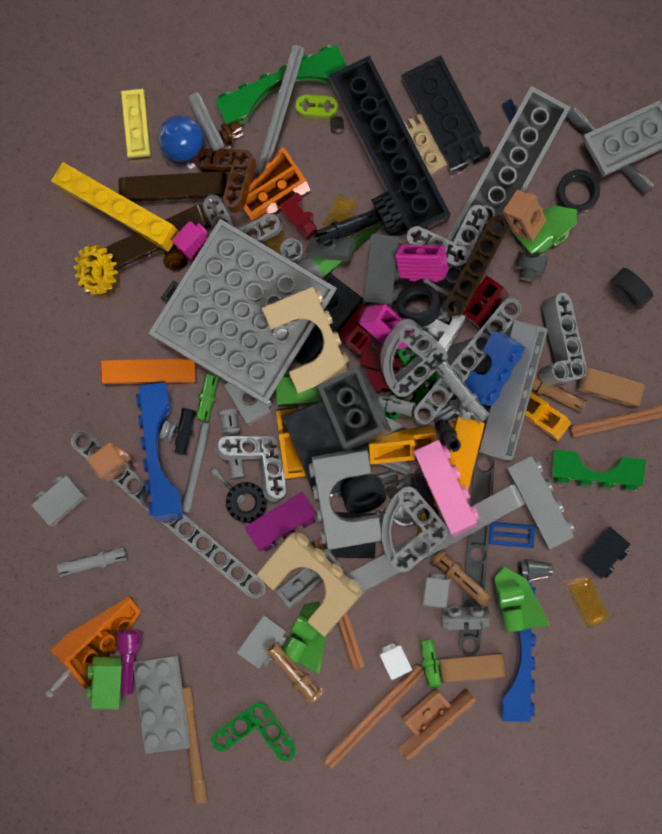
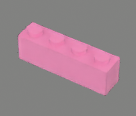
[414,440,480,538]

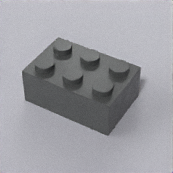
[364,234,402,310]
[317,366,392,450]

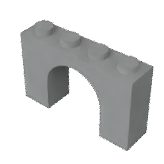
[309,447,382,550]

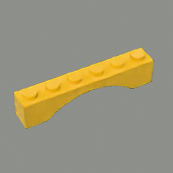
[51,162,179,252]

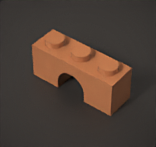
[87,443,131,482]

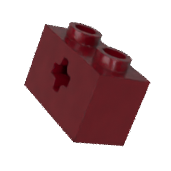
[459,275,509,329]

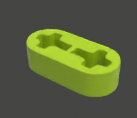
[296,95,338,118]

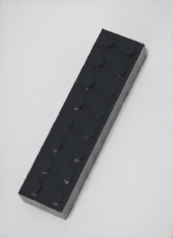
[329,55,451,237]

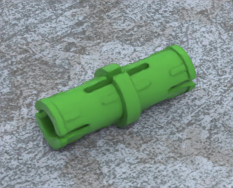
[195,374,219,421]
[419,640,442,688]

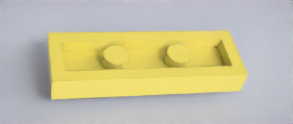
[121,89,151,158]

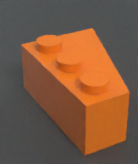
[242,146,310,222]

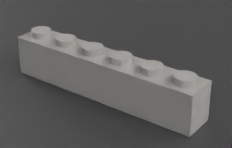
[479,320,548,461]

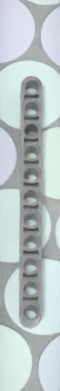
[71,431,266,598]

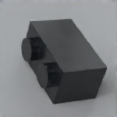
[578,526,631,579]

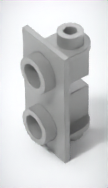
[443,605,489,630]

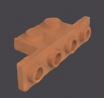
[398,689,476,761]

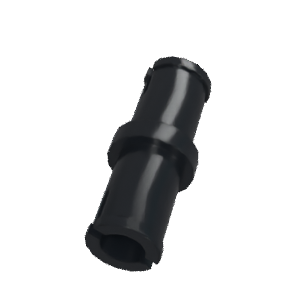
[172,408,196,455]
[435,419,461,452]

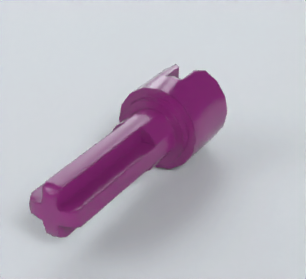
[116,629,140,695]

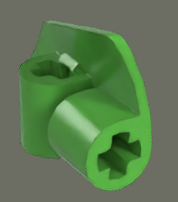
[508,206,577,258]
[494,567,549,632]
[282,601,327,674]

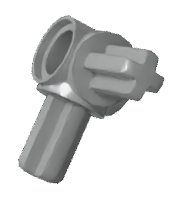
[434,394,472,422]

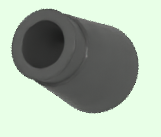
[518,559,553,581]

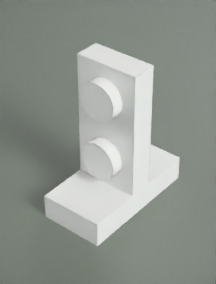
[406,306,465,357]

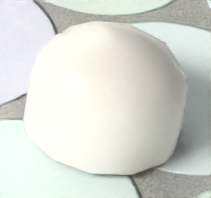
[388,492,424,526]

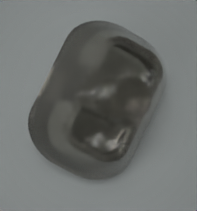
[330,116,344,133]

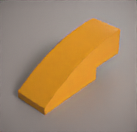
[524,392,571,441]
[276,406,306,479]
[369,425,436,465]

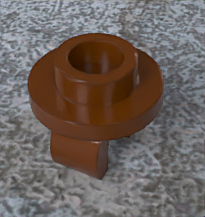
[219,121,242,145]
[163,247,186,270]

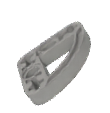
[380,319,447,397]
[382,487,449,573]

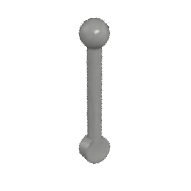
[210,467,245,504]
[45,671,69,698]

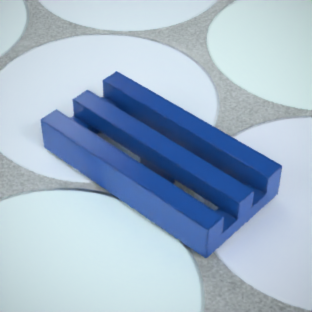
[489,522,535,548]

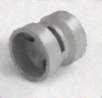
[280,238,303,264]

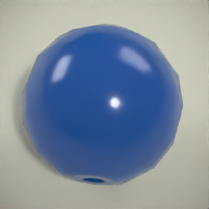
[157,115,204,162]

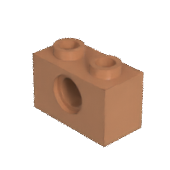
[503,190,547,242]

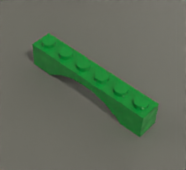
[215,44,347,126]

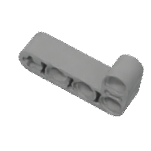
[539,293,587,386]

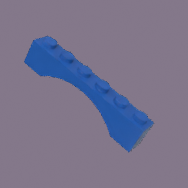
[136,382,183,522]
[501,583,536,722]

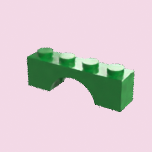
[550,449,646,491]

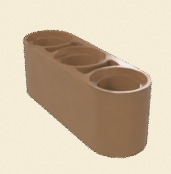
[576,367,646,407]
[438,653,506,683]

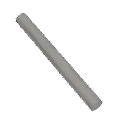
[182,423,210,513]

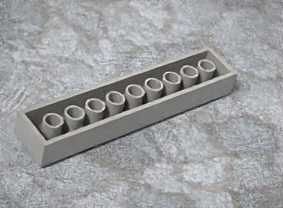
[423,86,571,307]

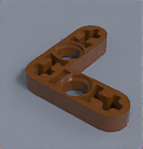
[193,148,256,213]

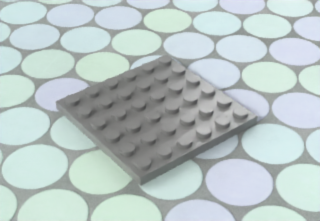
[148,219,337,405]

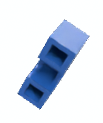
[464,331,525,406]

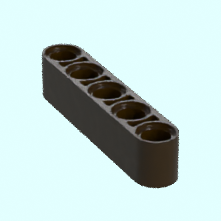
[118,172,228,203]
[106,204,211,271]
[444,215,508,319]

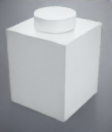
[379,643,412,680]

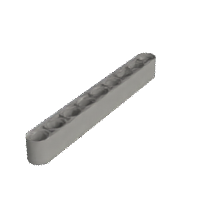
[346,484,525,592]

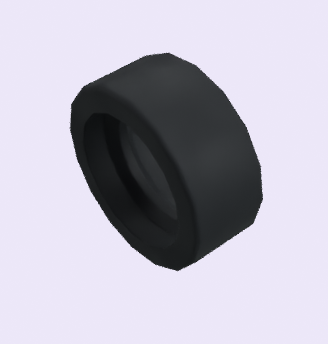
[556,169,601,214]
[610,267,654,310]
[396,283,441,327]
[341,475,387,513]

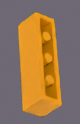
[433,416,485,506]

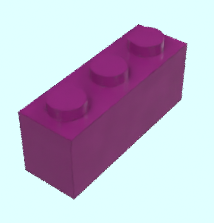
[244,491,317,552]

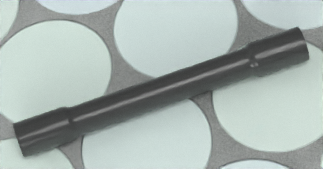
[566,107,655,195]

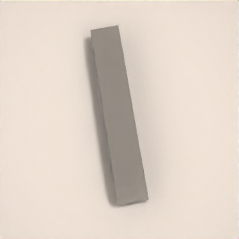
[413,298,521,426]

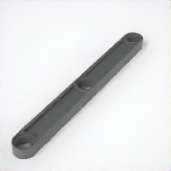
[459,454,495,656]

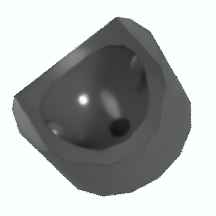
[515,251,548,282]

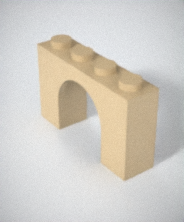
[262,287,350,393]
[257,531,364,637]

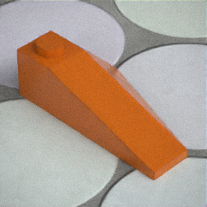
[50,597,141,689]

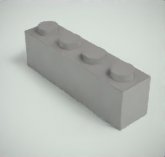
[506,456,575,550]

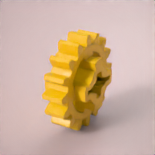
[74,245,118,295]

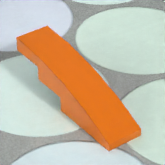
[100,359,195,384]

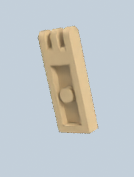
[403,113,447,175]

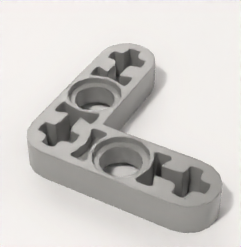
[203,195,283,243]
[407,205,488,268]
[215,436,286,502]

